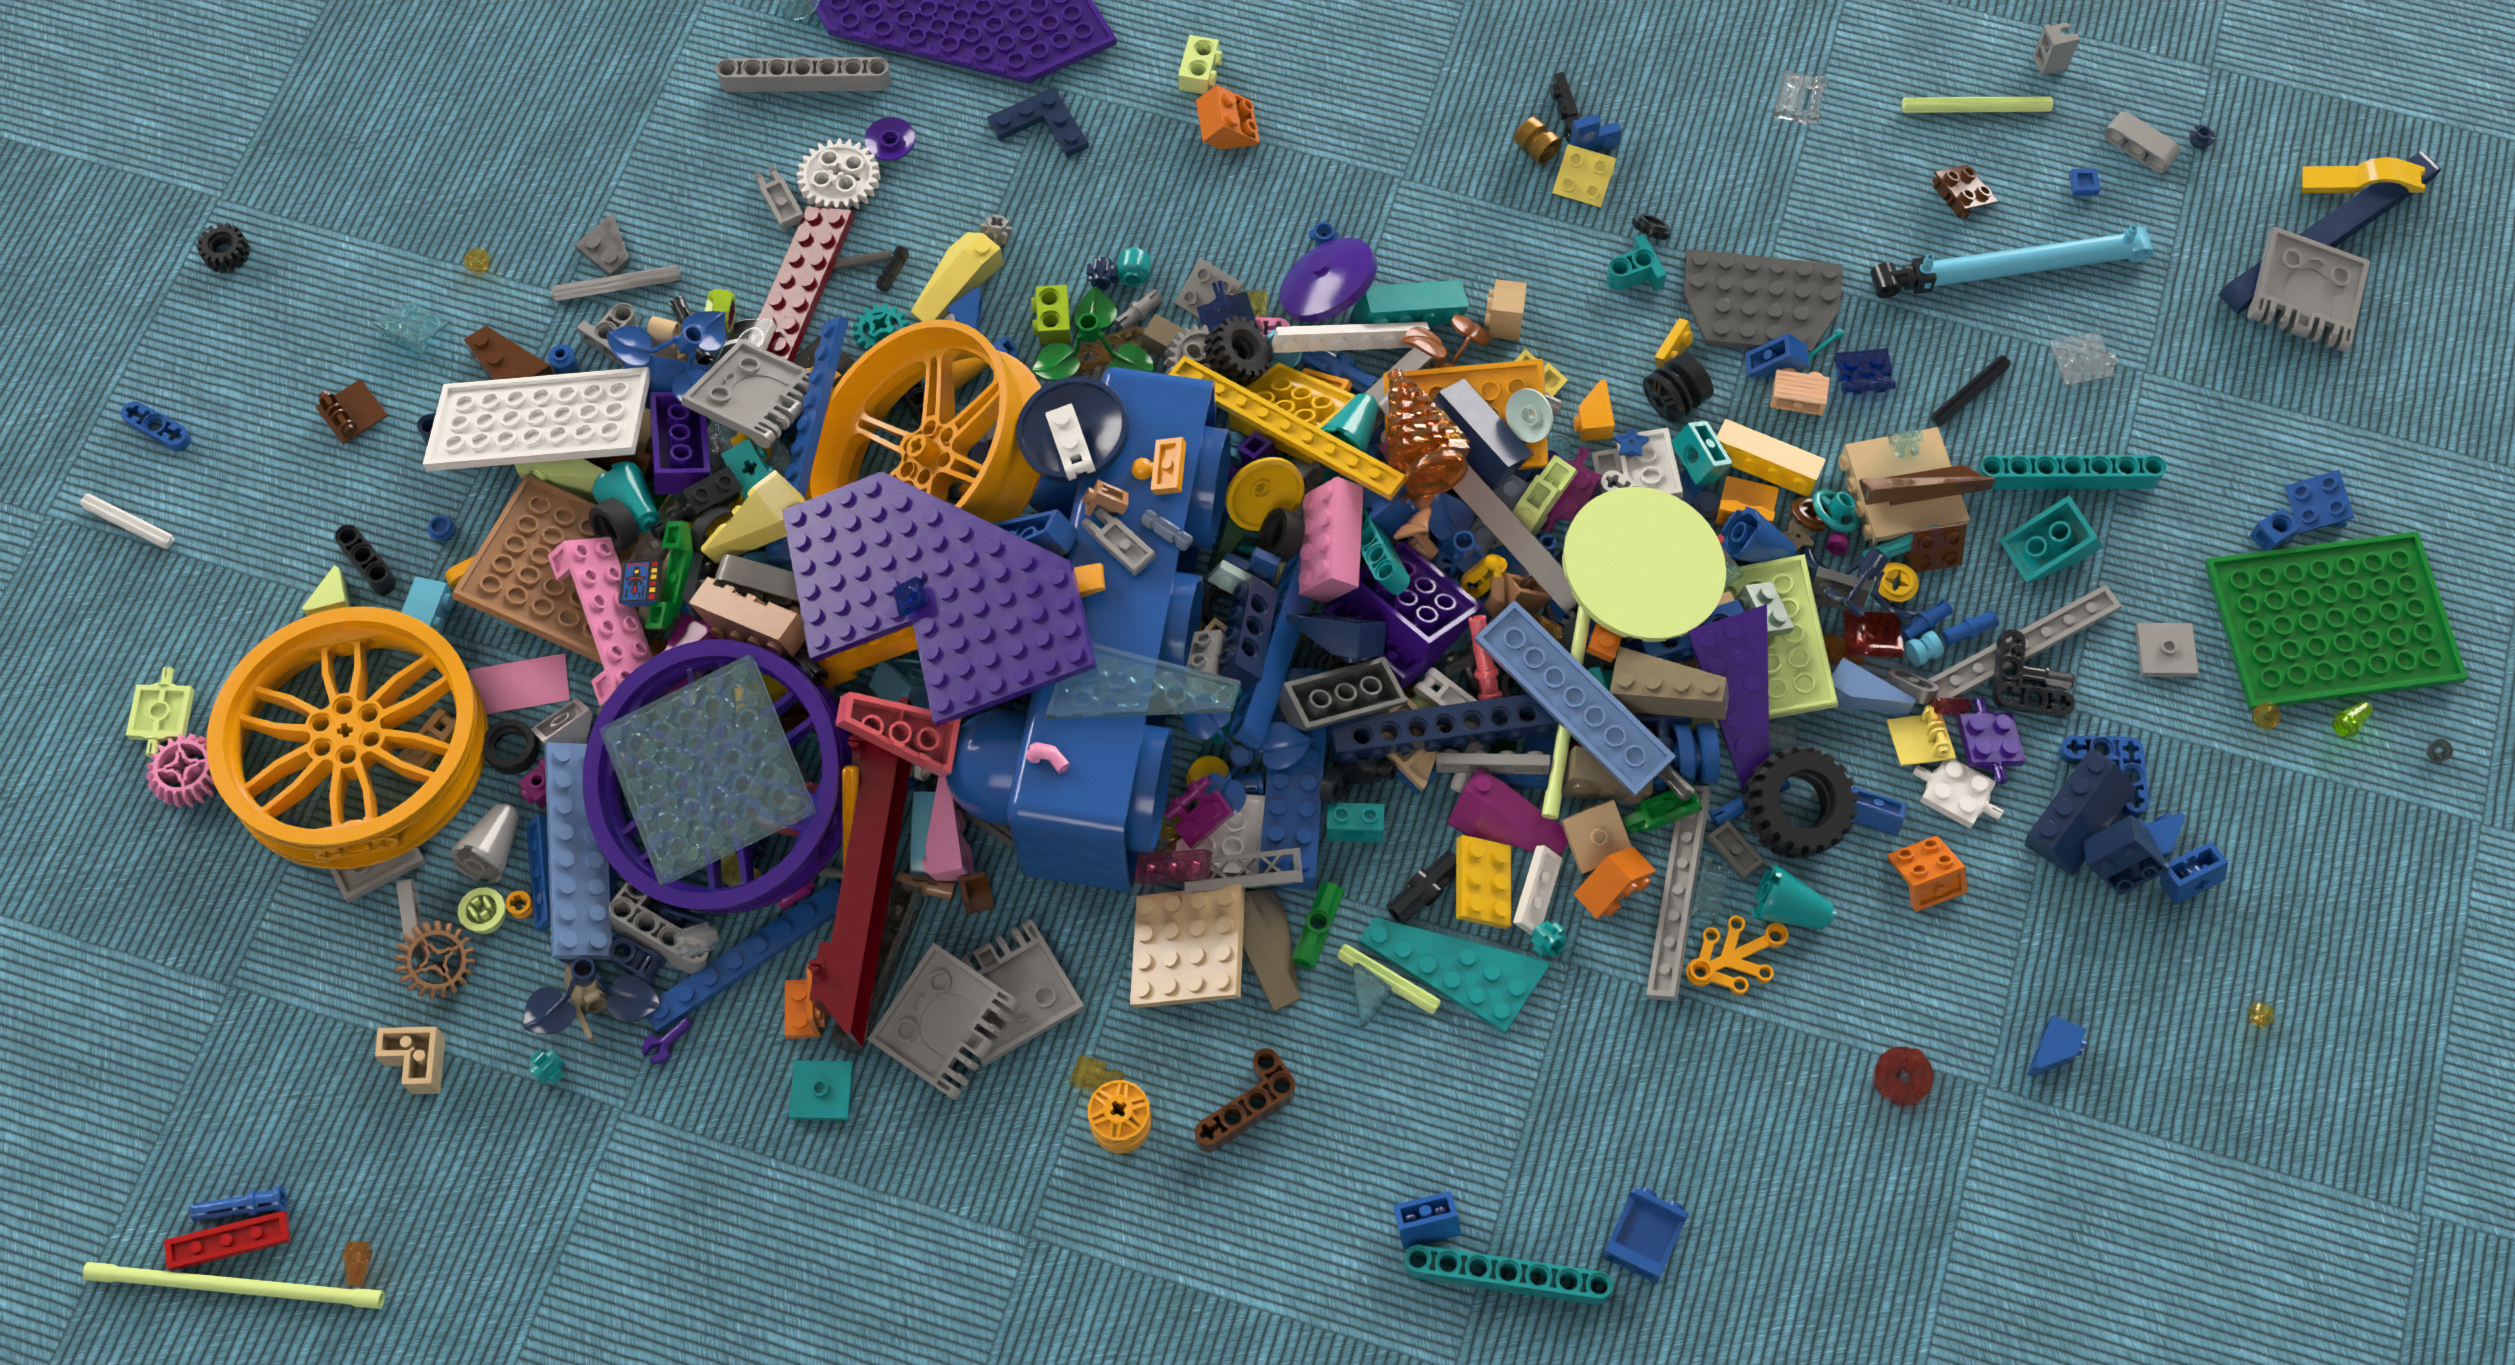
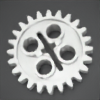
[797,138,881,210]

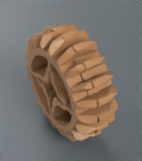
[394,920,475,999]

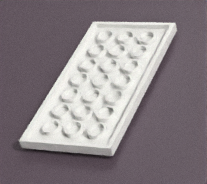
[423,367,650,471]

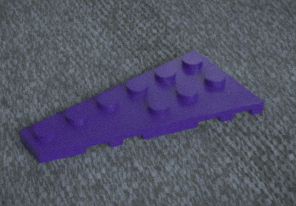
[1687,604,1769,790]

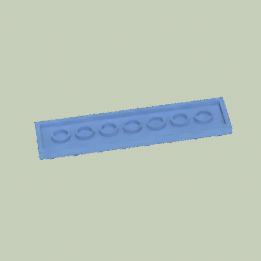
[1474,600,1676,797]
[545,742,612,960]

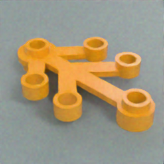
[1686,915,1789,996]

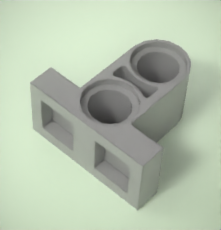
[577,303,639,366]

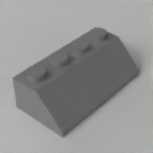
[1278,657,1408,731]

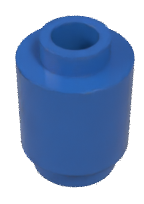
[548,345,580,375]

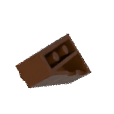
[463,326,554,380]

